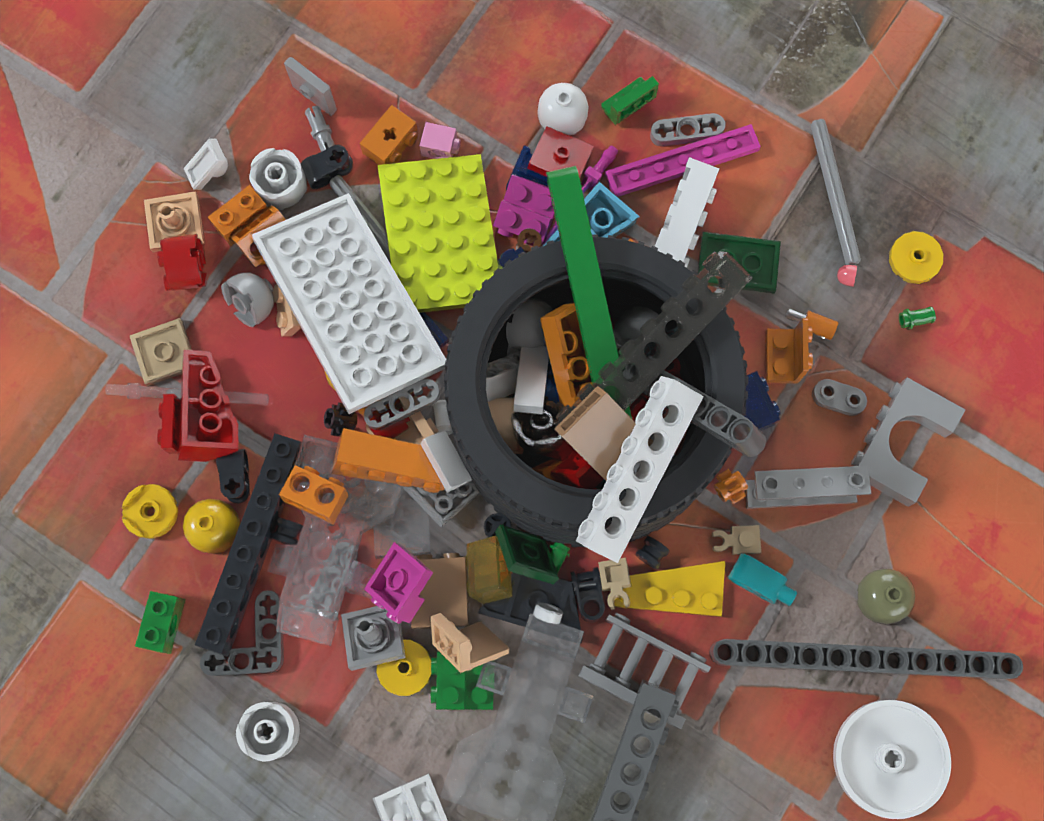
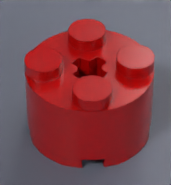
[157,234,207,291]

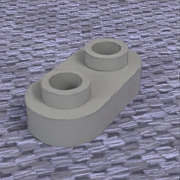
[812,379,867,416]

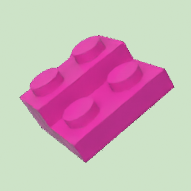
[493,174,555,246]
[364,542,433,624]

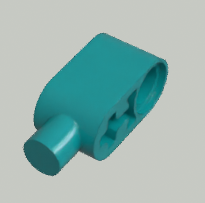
[728,553,797,606]

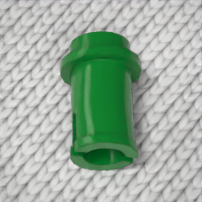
[898,306,936,330]
[550,543,570,573]

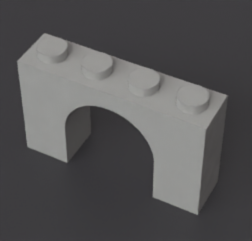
[851,377,965,506]

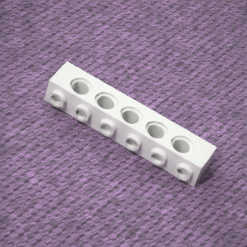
[576,376,704,563]

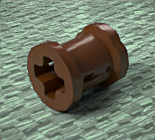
[516,228,542,254]

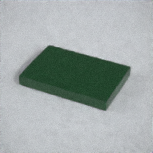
[697,232,781,294]

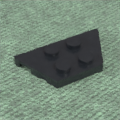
[478,572,583,644]

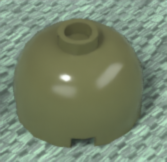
[857,568,916,624]

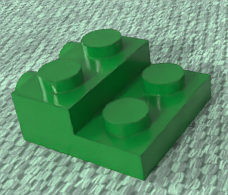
[431,652,494,710]

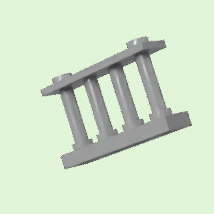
[745,466,871,509]
[578,613,711,729]

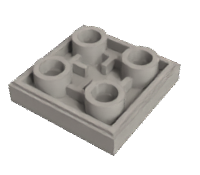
[403,481,480,527]

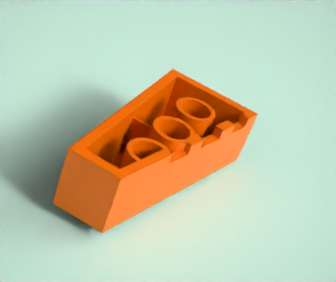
[540,303,593,419]
[331,428,445,493]

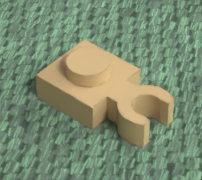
[712,525,761,555]
[598,557,631,610]

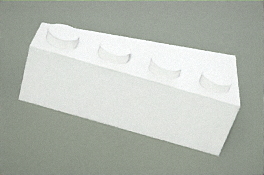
[655,157,719,268]

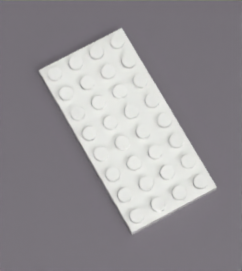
[252,193,446,414]

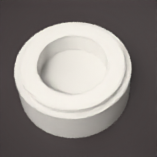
[533,603,563,624]

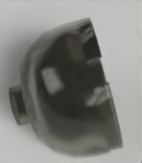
[512,396,569,455]

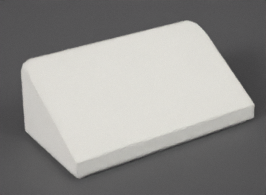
[420,431,472,493]

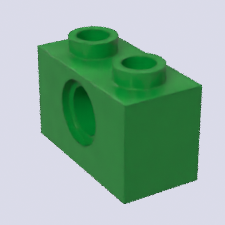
[135,591,186,654]

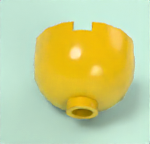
[183,499,240,554]

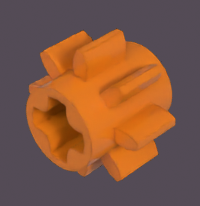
[714,469,748,504]

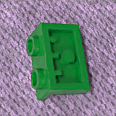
[601,76,659,126]

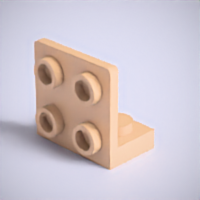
[431,613,509,673]

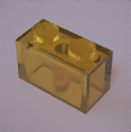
[465,536,512,604]

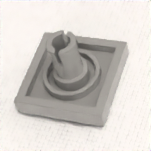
[341,606,406,671]

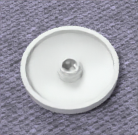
[833,700,951,819]

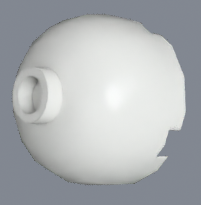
[538,83,589,136]

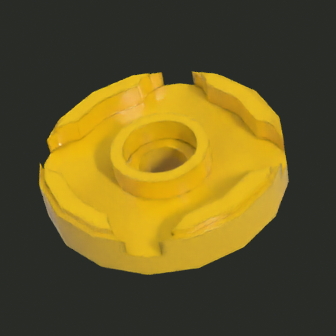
[889,231,943,284]
[122,484,178,539]
[376,640,431,696]

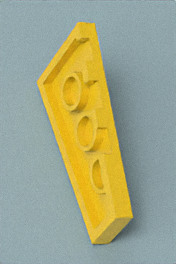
[614,561,725,617]

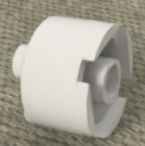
[249,148,307,210]
[236,702,300,762]

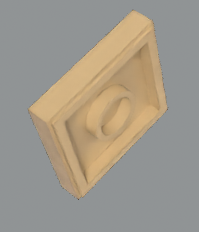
[130,318,192,386]

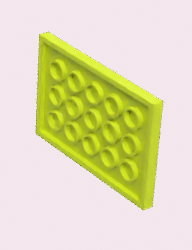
[378,154,499,313]

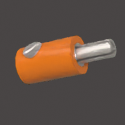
[786,309,838,340]

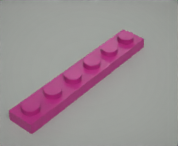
[605,124,761,197]

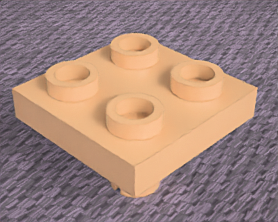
[144,191,205,252]

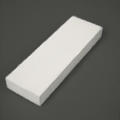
[514,346,549,414]

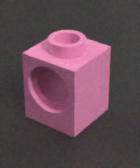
[420,122,461,159]

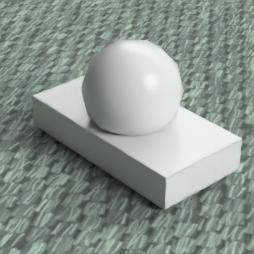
[184,139,228,190]

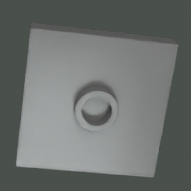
[284,57,337,116]

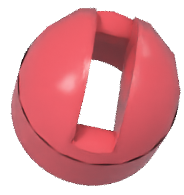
[837,265,857,287]

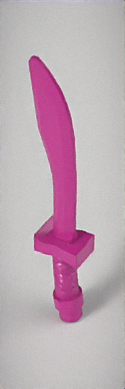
[542,146,618,246]

